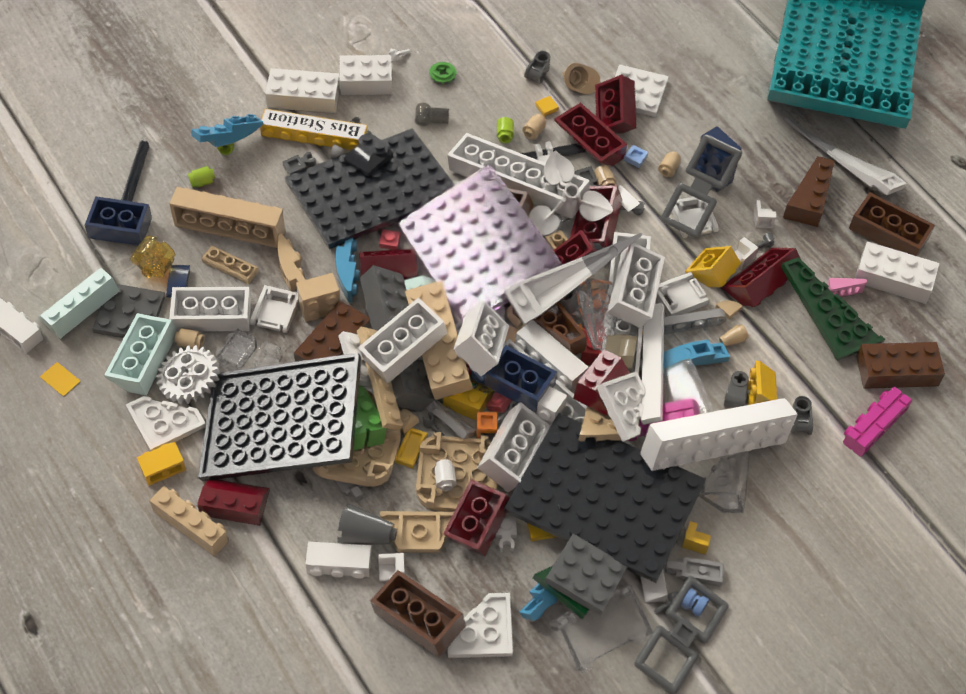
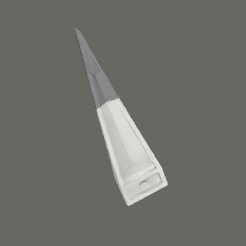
[784,116,907,195]
[504,233,643,325]

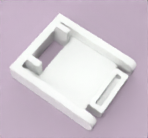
[672,197,719,238]
[656,272,710,316]
[250,285,299,333]

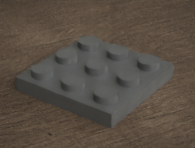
[92,284,166,338]
[544,534,627,615]

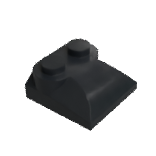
[343,133,394,176]

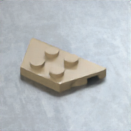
[578,406,621,441]
[380,511,454,553]

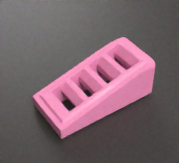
[827,278,867,297]

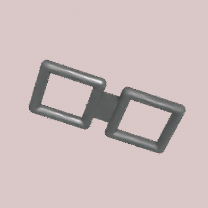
[660,135,742,238]
[634,576,729,694]

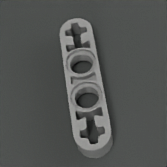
[664,309,727,334]

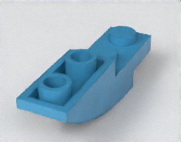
[191,114,263,147]
[336,238,360,303]
[663,340,730,374]
[519,584,558,621]

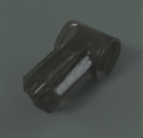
[415,103,449,126]

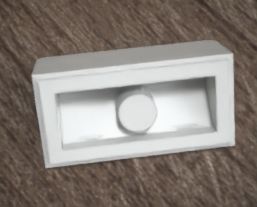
[640,570,668,603]

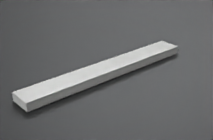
[641,303,664,425]

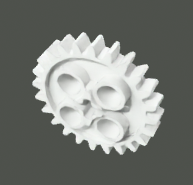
[156,345,220,404]

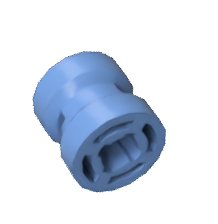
[681,589,709,617]

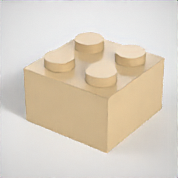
[296,273,340,322]

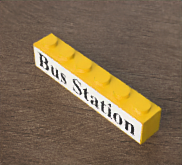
[260,109,368,150]

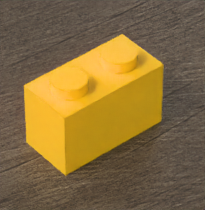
[137,442,186,486]

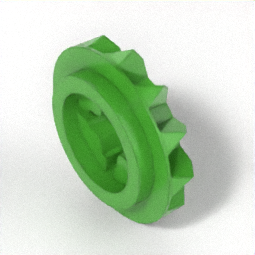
[429,62,456,84]

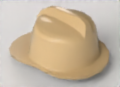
[562,63,601,94]

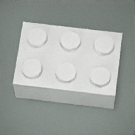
[340,55,392,95]

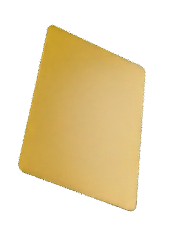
[40,362,80,396]

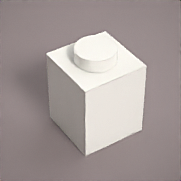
[537,387,567,422]

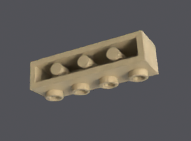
[149,486,229,557]

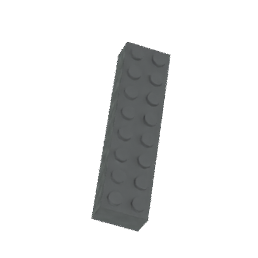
[360,265,435,412]

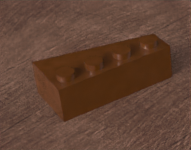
[783,156,835,227]
[512,301,587,355]

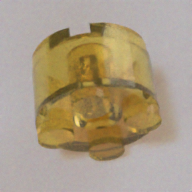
[130,236,176,278]

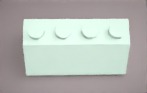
[38,268,120,339]
[104,313,177,396]

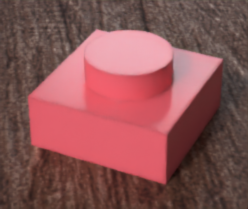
[379,229,401,250]
[486,392,512,413]

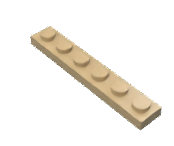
[357,326,403,430]

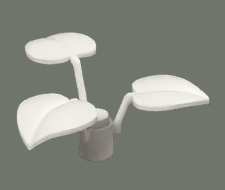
[529,151,613,236]

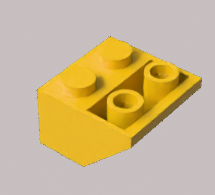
[747,360,777,405]

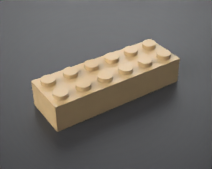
[169,187,286,248]
[405,280,473,400]

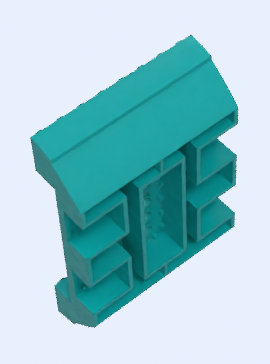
[766,0,926,129]

